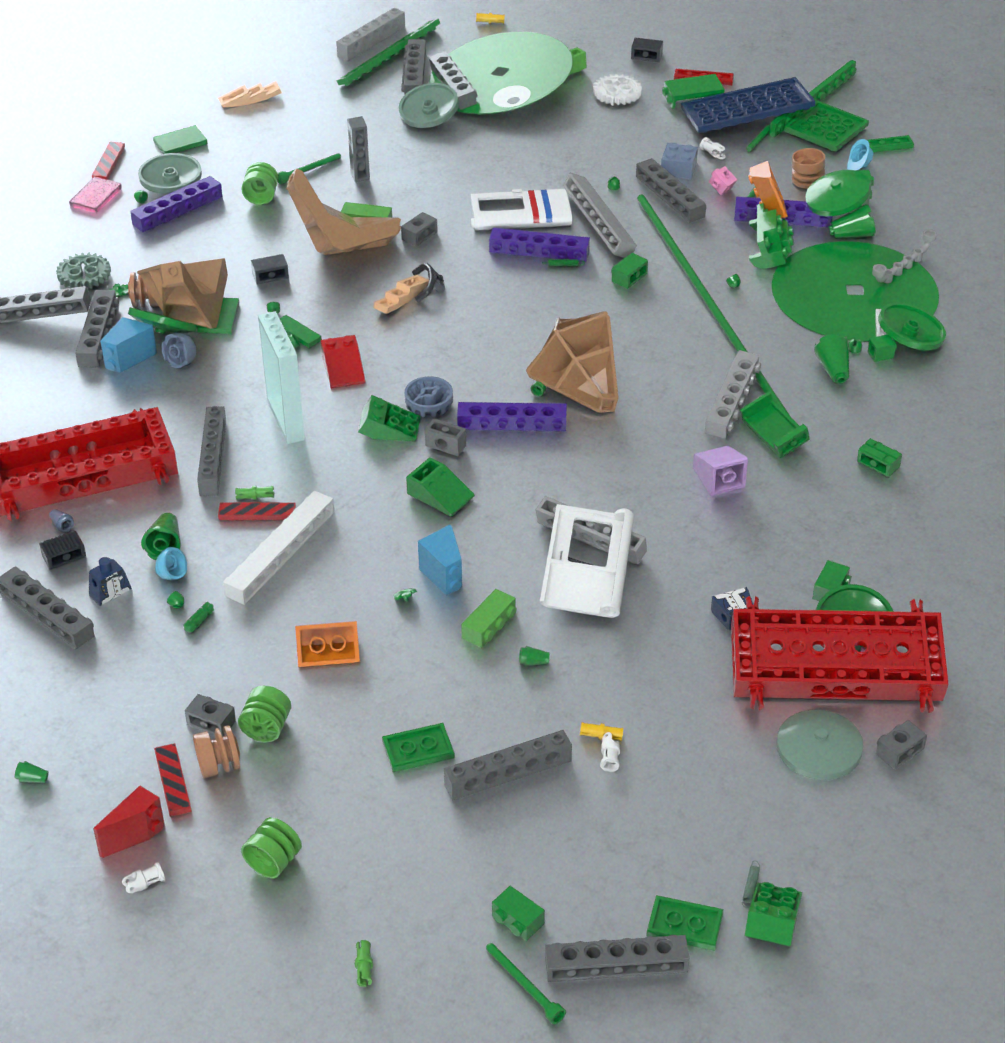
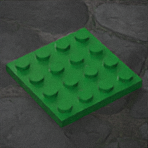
[784,100,869,152]

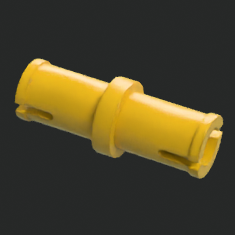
[476,12,505,24]
[580,722,624,741]

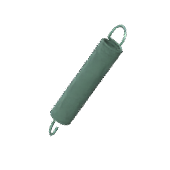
[742,861,760,908]

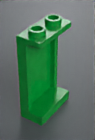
[662,74,725,109]
[740,392,810,458]

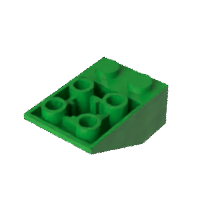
[358,395,420,441]
[406,457,475,517]
[744,882,802,946]

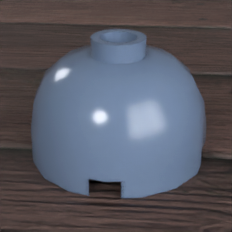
[161,333,196,369]

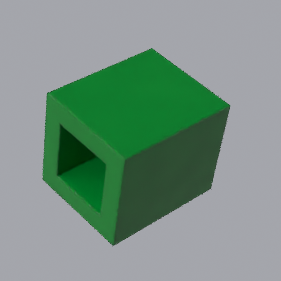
[867,335,897,362]

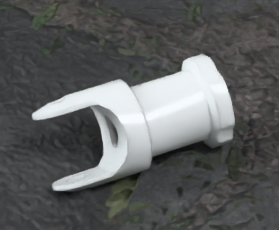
[700,137,726,160]
[600,732,620,772]
[122,862,165,893]

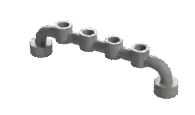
[872,229,937,283]

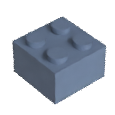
[661,143,698,180]

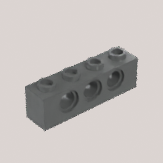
[347,116,370,182]

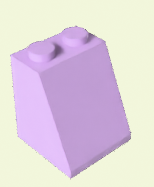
[693,446,748,496]

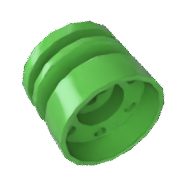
[241,162,279,205]
[238,685,292,742]
[241,817,302,879]

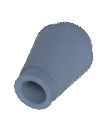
[49,509,74,532]

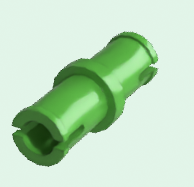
[235,485,275,500]
[354,940,373,987]

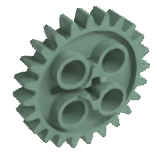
[56,252,111,289]

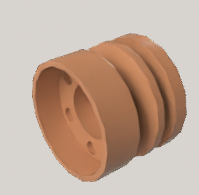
[792,148,825,189]
[128,272,159,308]
[193,725,240,778]

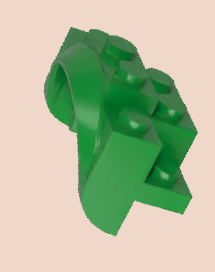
[749,203,794,269]

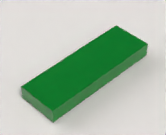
[867,135,914,153]
[280,315,322,348]

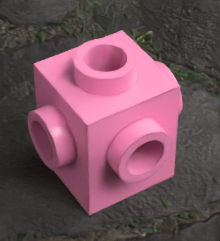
[709,166,737,195]

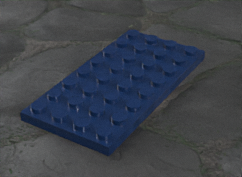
[681,77,816,133]

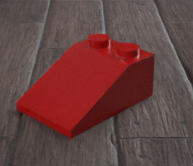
[321,335,366,389]
[93,786,165,858]

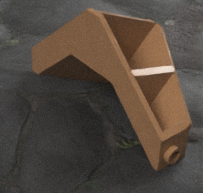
[286,168,401,255]
[137,258,228,329]
[526,311,618,413]

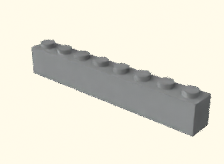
[563,172,637,258]

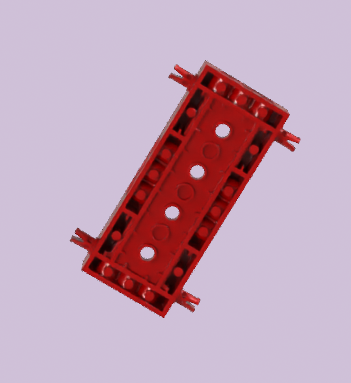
[0,407,178,521]
[731,596,949,713]

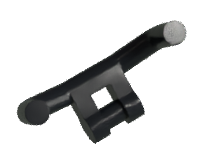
[412,263,445,302]

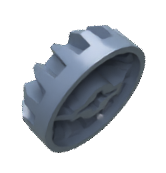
[404,376,453,418]

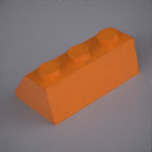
[748,161,788,218]
[295,621,360,667]

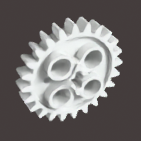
[593,74,642,105]

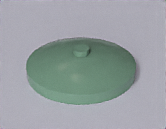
[399,83,459,128]
[138,153,202,194]
[777,709,863,780]

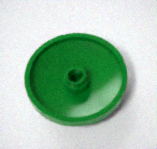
[805,170,871,216]
[878,303,946,350]
[128,307,197,334]
[816,584,894,652]

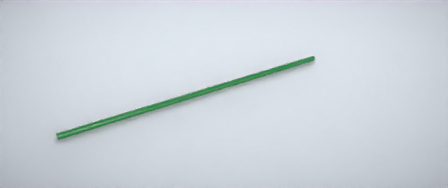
[637,194,791,417]

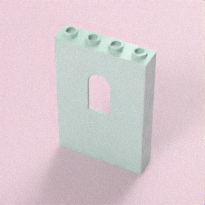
[258,311,305,444]

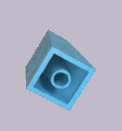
[101,317,157,373]
[418,525,462,596]

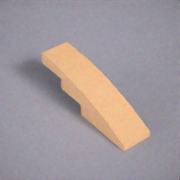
[218,81,282,108]
[373,275,429,314]

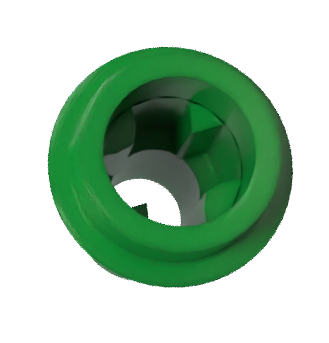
[519,646,550,666]
[14,761,49,783]

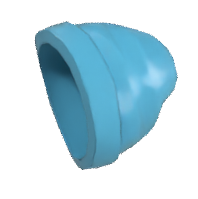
[155,547,187,580]

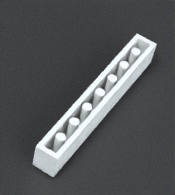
[223,491,334,605]

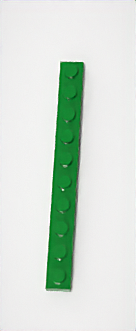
[336,18,441,86]
[769,60,857,137]

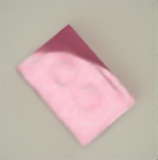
[69,177,122,213]

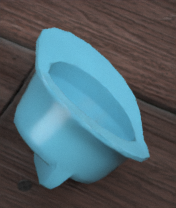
[847,139,873,170]

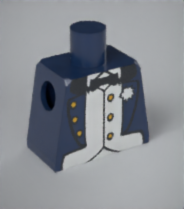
[89,557,132,606]
[711,587,754,630]

